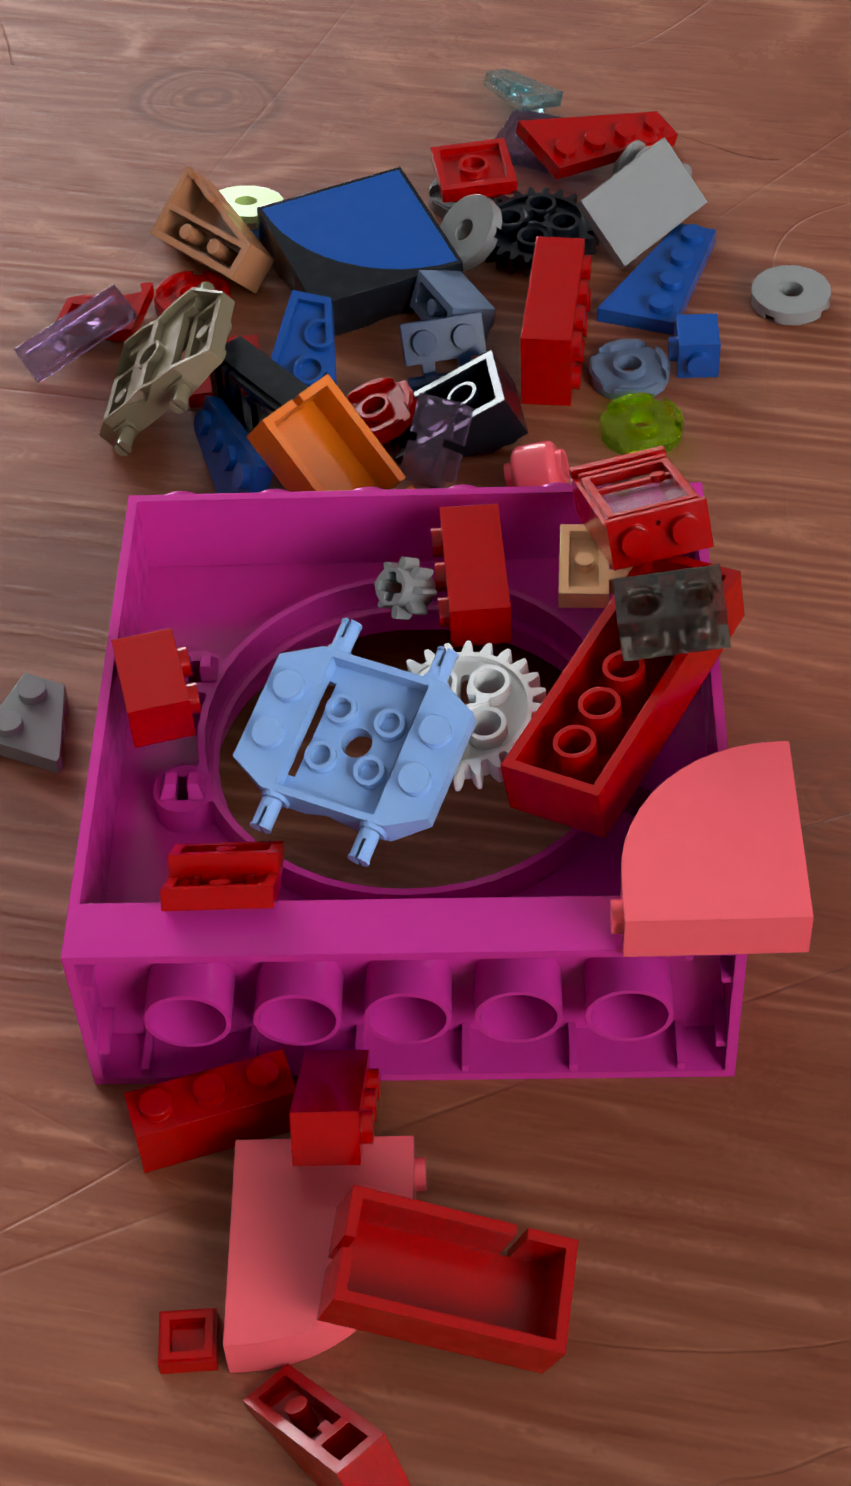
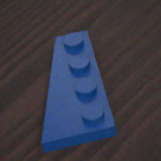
[597,223,716,335]
[194,396,273,493]

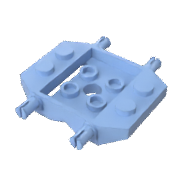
[233,618,477,867]

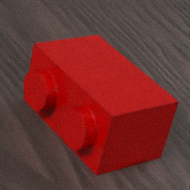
[111,628,202,748]

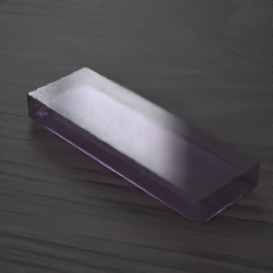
[14,284,138,383]

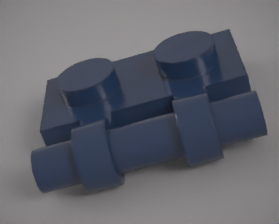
[398,312,487,393]

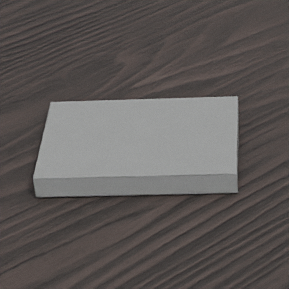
[576,137,707,269]

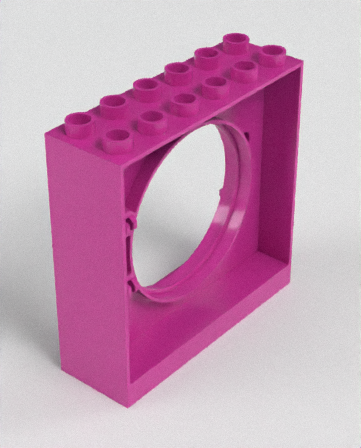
[61,482,747,1084]

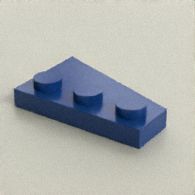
[260,290,337,405]

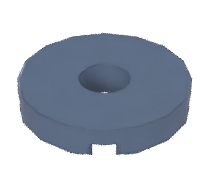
[589,339,670,402]

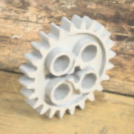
[406,641,547,791]

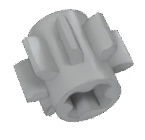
[374,556,437,620]

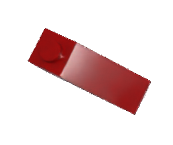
[243,1364,411,1486]

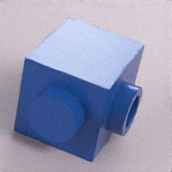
[668,314,721,378]

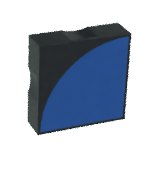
[257,167,463,336]

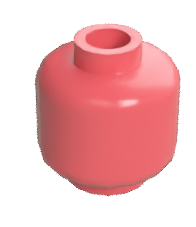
[504,440,570,487]

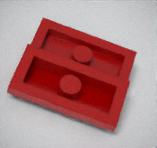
[160,841,284,911]

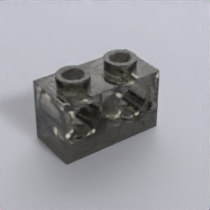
[613,564,731,662]

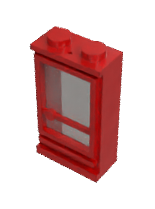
[569,445,714,571]

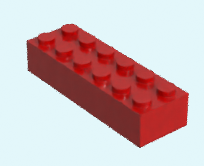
[501,555,745,838]

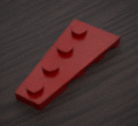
[515,111,678,180]

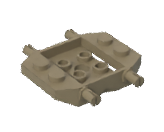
[99,282,235,456]

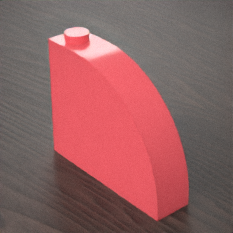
[610,741,814,957]
[223,1135,427,1373]

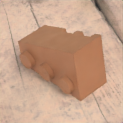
[149,165,274,294]

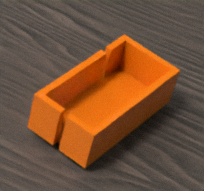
[246,374,415,492]

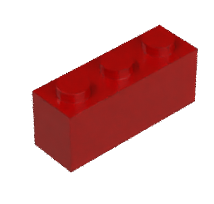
[431,503,512,647]
[124,1049,296,1173]
[289,1049,381,1166]

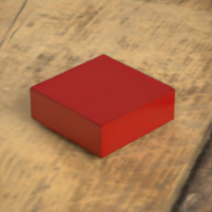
[158,1308,219,1374]

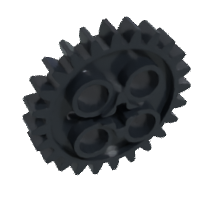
[485,187,599,277]

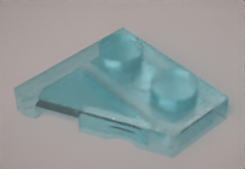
[483,69,564,112]

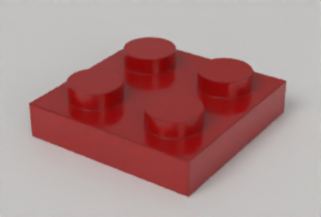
[431,138,518,203]

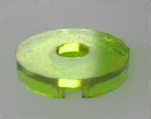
[600,392,684,455]

